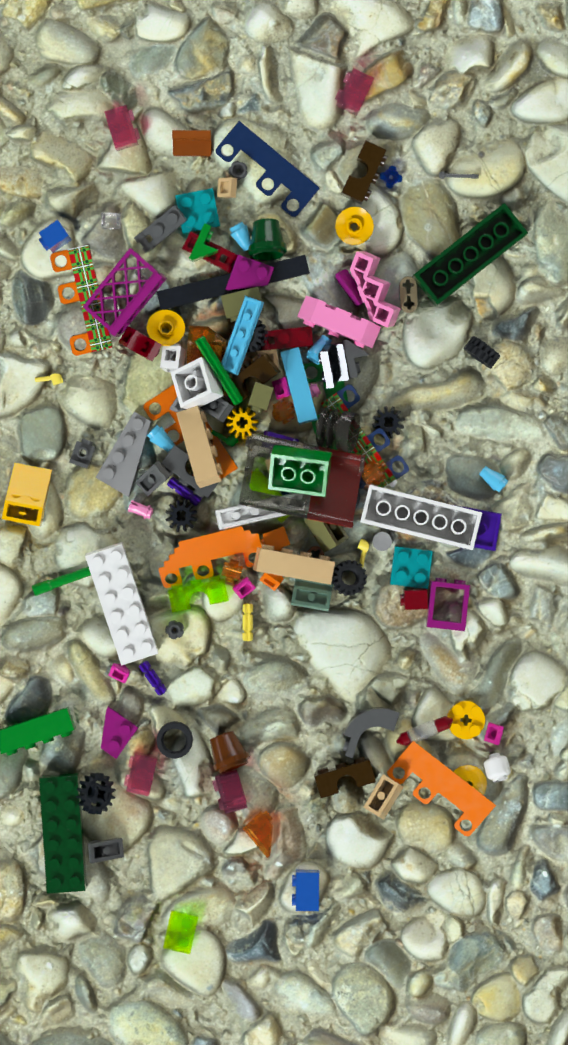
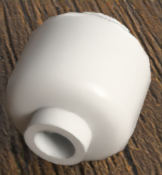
[484,753,511,782]

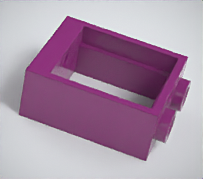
[426,578,470,631]

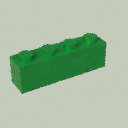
[0,707,76,756]

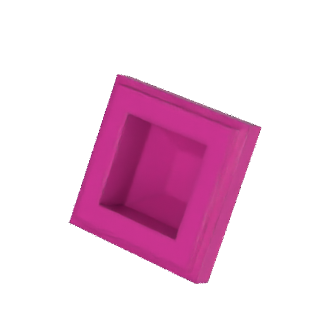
[272,377,291,400]
[232,577,256,599]
[108,663,131,683]
[484,722,504,745]

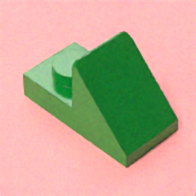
[189,223,218,262]

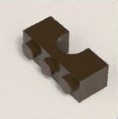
[341,140,388,205]
[222,353,281,408]
[314,756,376,798]

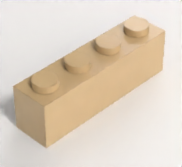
[176,406,223,488]
[253,544,335,585]

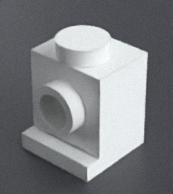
[160,343,186,372]

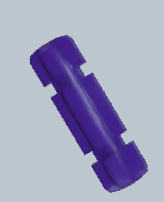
[167,477,202,506]
[139,661,167,696]

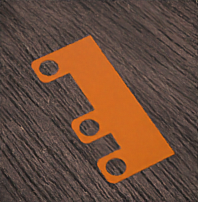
[143,385,238,479]
[387,741,496,836]

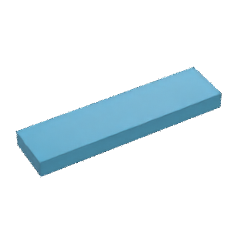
[221,296,264,375]
[280,347,318,425]

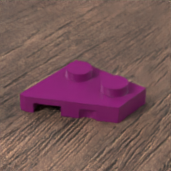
[226,255,274,291]
[101,706,138,759]

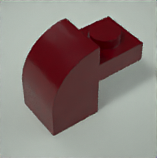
[118,326,162,361]

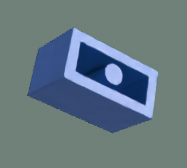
[39,220,71,253]
[292,870,319,911]

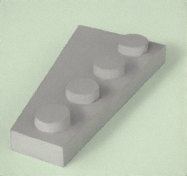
[95,412,151,497]

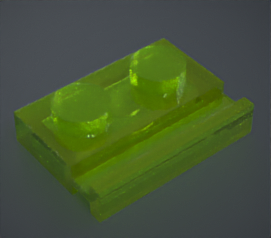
[163,910,199,954]

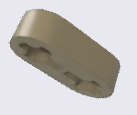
[399,276,418,313]

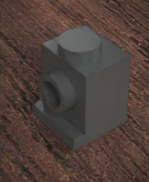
[69,439,96,469]

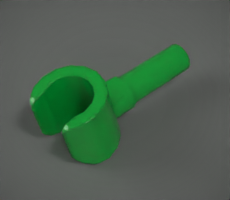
[211,430,238,447]

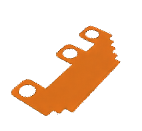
[158,526,262,588]

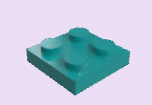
[175,188,220,234]
[390,546,433,589]

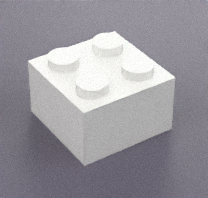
[170,357,224,409]

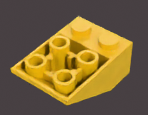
[2,463,52,526]

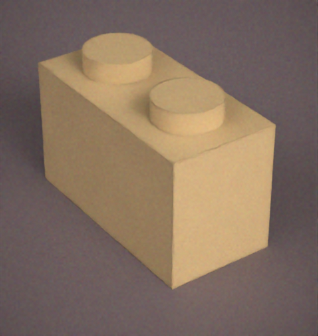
[364,774,403,820]

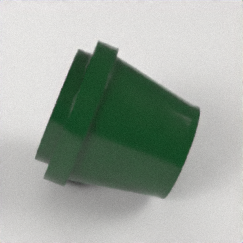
[248,219,287,261]

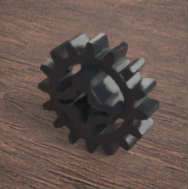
[76,773,116,815]

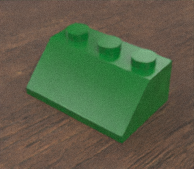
[268,445,332,497]

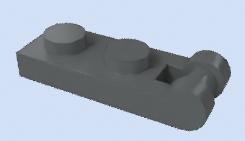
[134,205,187,253]

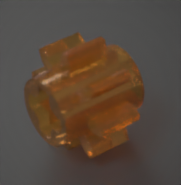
[272,399,295,424]
[362,461,385,486]
[221,559,243,583]

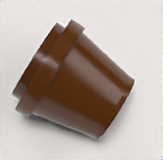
[210,731,251,774]

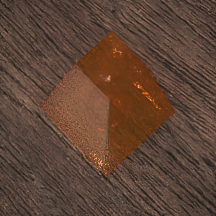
[187,325,226,364]
[243,809,273,858]

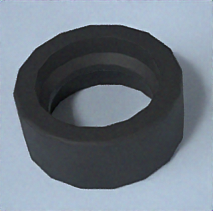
[156,721,193,759]

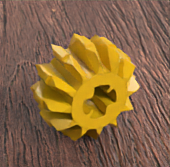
[226,407,259,439]

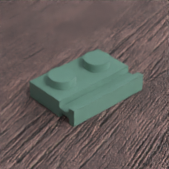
[291,578,333,611]

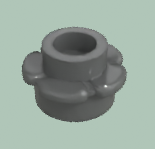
[229,161,247,180]
[165,620,184,639]

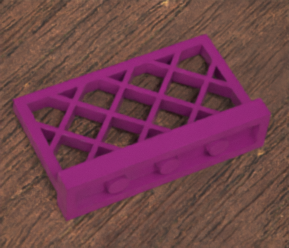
[83,248,167,337]

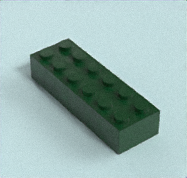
[412,203,528,307]
[39,773,87,894]

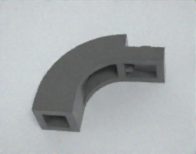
[342,707,400,758]

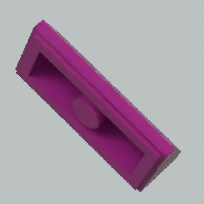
[335,269,364,307]

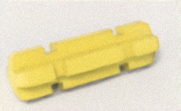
[242,604,253,641]

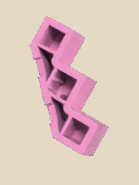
[350,251,401,328]
[297,295,381,349]

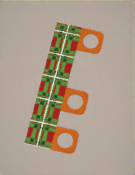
[50,245,112,356]

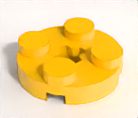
[447,701,485,739]

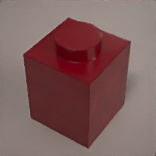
[400,589,428,610]

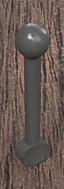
[439,171,479,179]

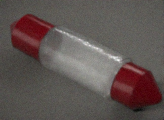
[396,716,453,746]

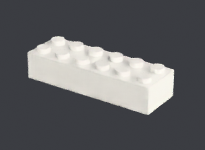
[360,485,482,550]
[85,542,158,666]

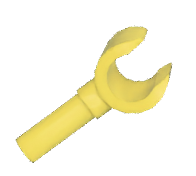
[35,373,63,386]
[357,539,369,567]

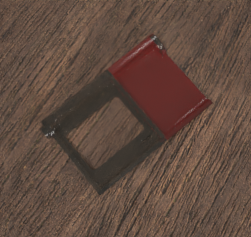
[238,433,365,528]

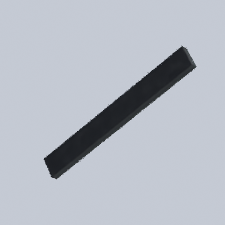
[157,255,310,310]

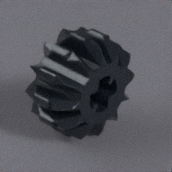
[372,406,405,439]
[165,500,198,532]

